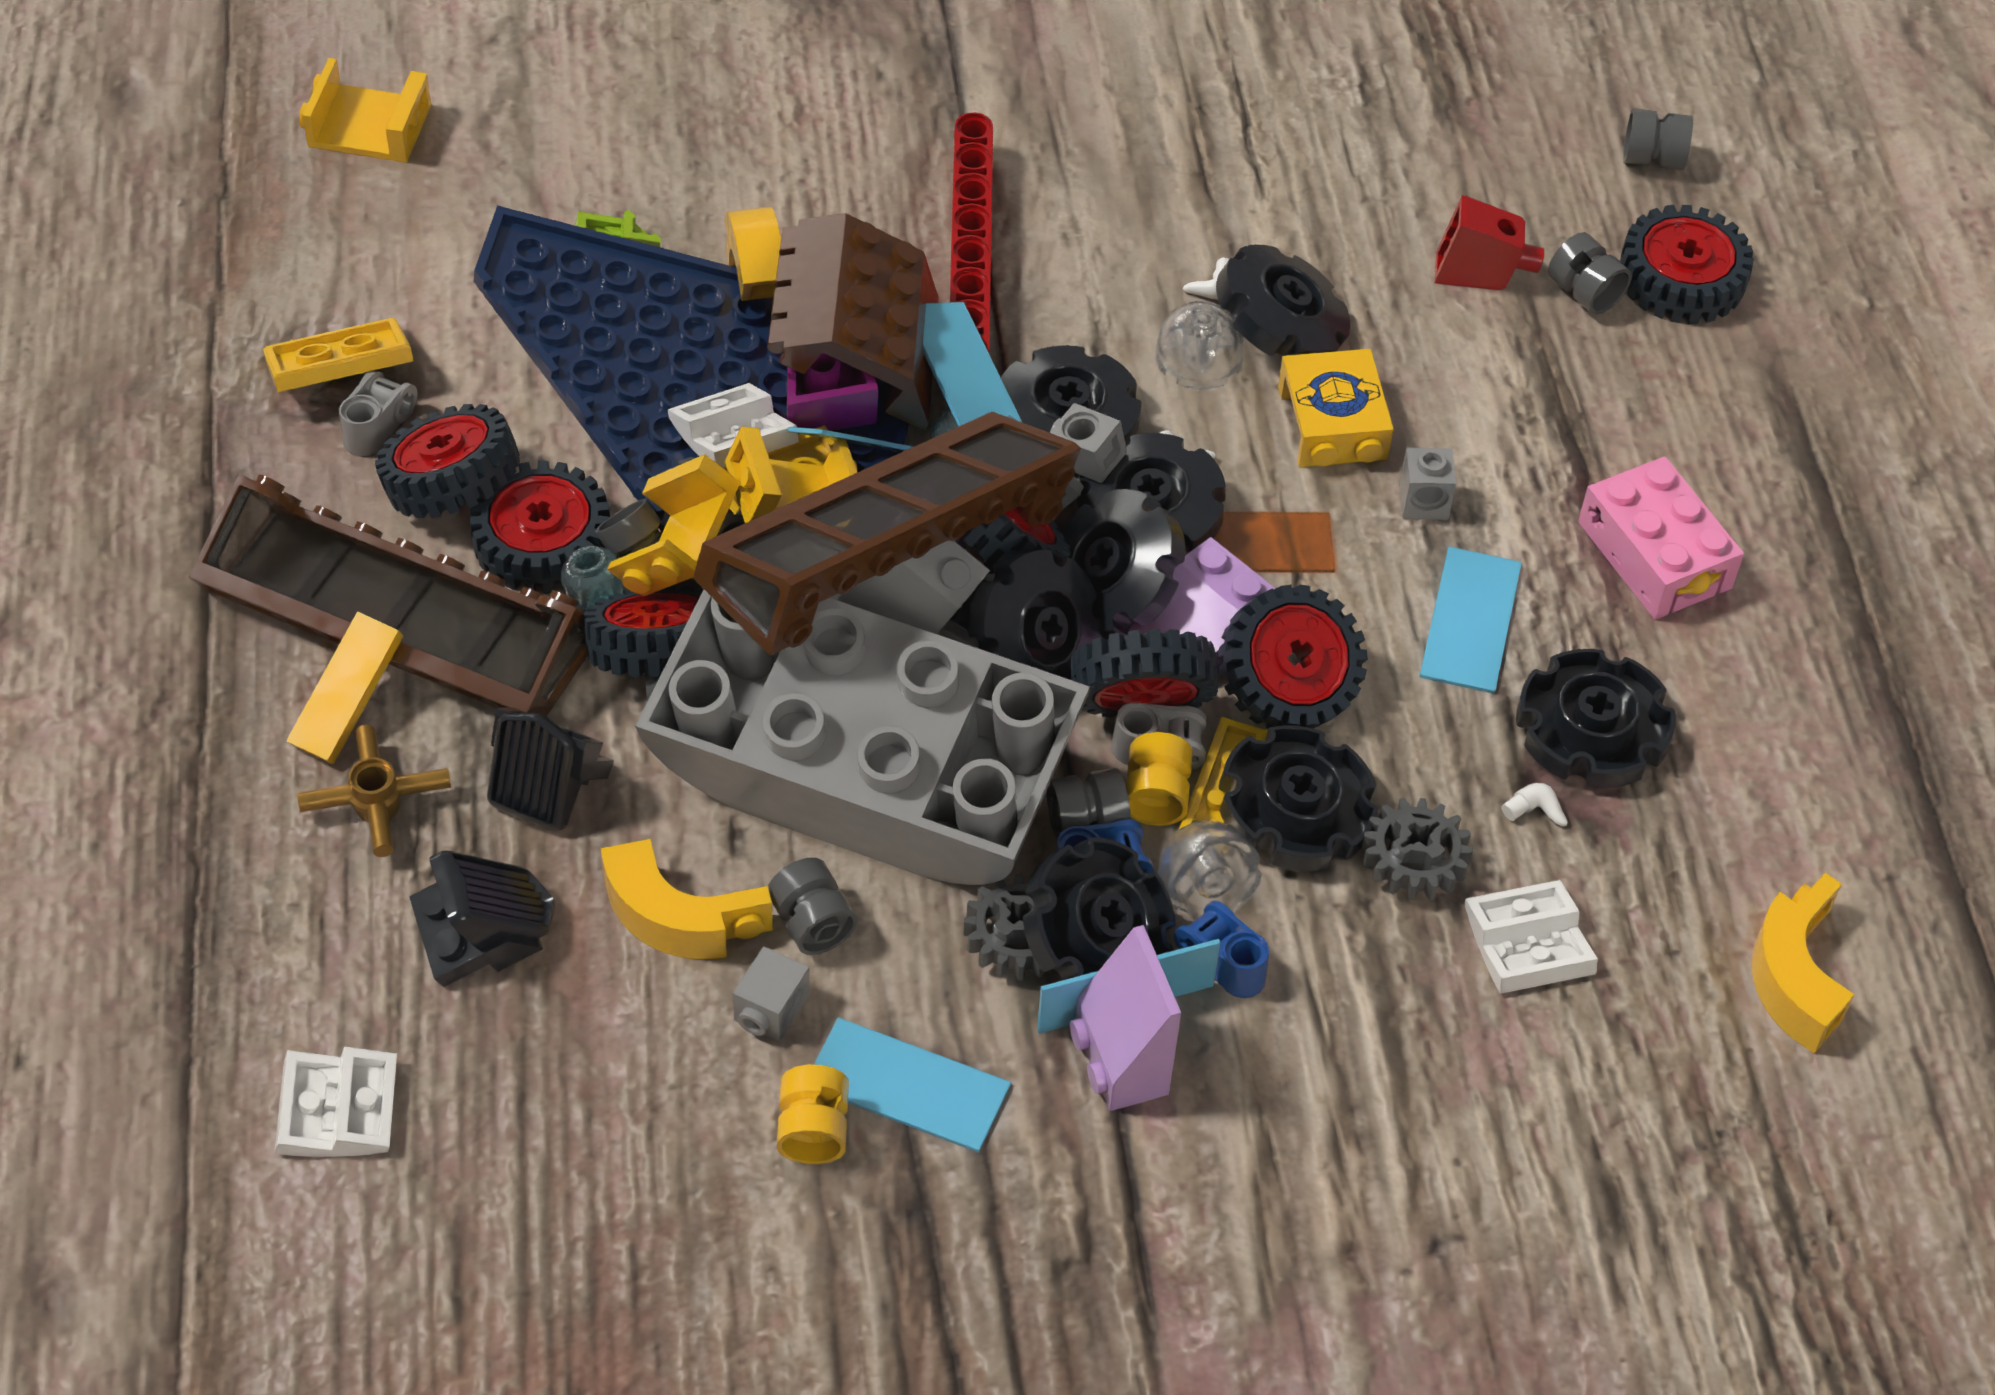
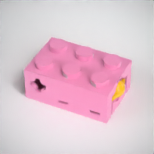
[1578,456,1744,620]

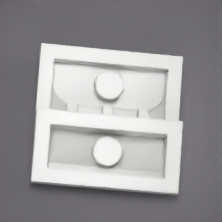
[668,383,799,468]
[1465,880,1598,994]
[274,1047,397,1157]

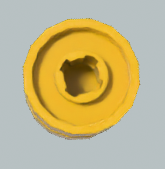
[1126,732,1193,826]
[777,1064,849,1164]

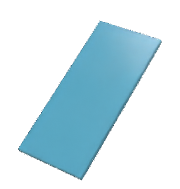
[923,302,1022,427]
[788,427,913,453]
[1419,546,1522,694]
[1037,939,1221,1034]
[814,1017,1011,1153]

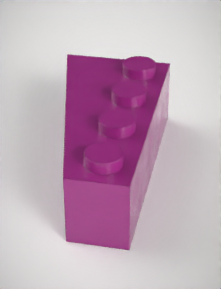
[787,353,878,434]

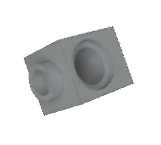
[1050,403,1127,483]
[1399,448,1456,520]
[733,946,810,1042]

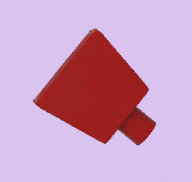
[1434,195,1545,290]

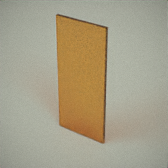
[1185,512,1335,573]

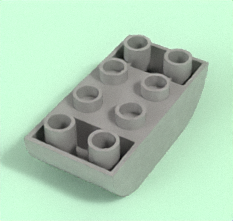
[635,572,1090,885]

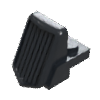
[487,708,614,831]
[409,851,556,987]

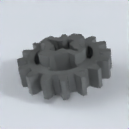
[1361,798,1473,900]
[963,874,1044,980]

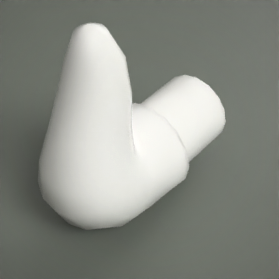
[1183,258,1229,300]
[1501,783,1568,827]

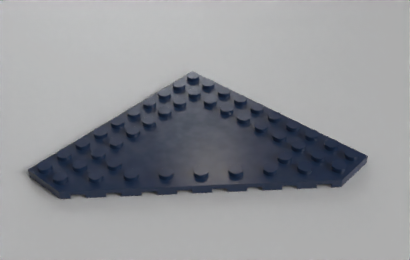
[473,205,909,532]

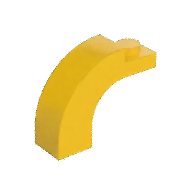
[724,206,781,301]
[600,839,773,960]
[1752,872,1855,1054]

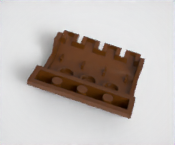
[767,213,939,431]

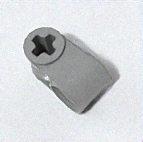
[339,370,418,456]
[1111,703,1206,770]

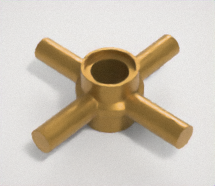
[297,725,451,857]

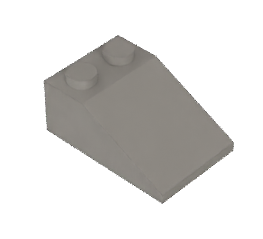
[837,508,990,634]

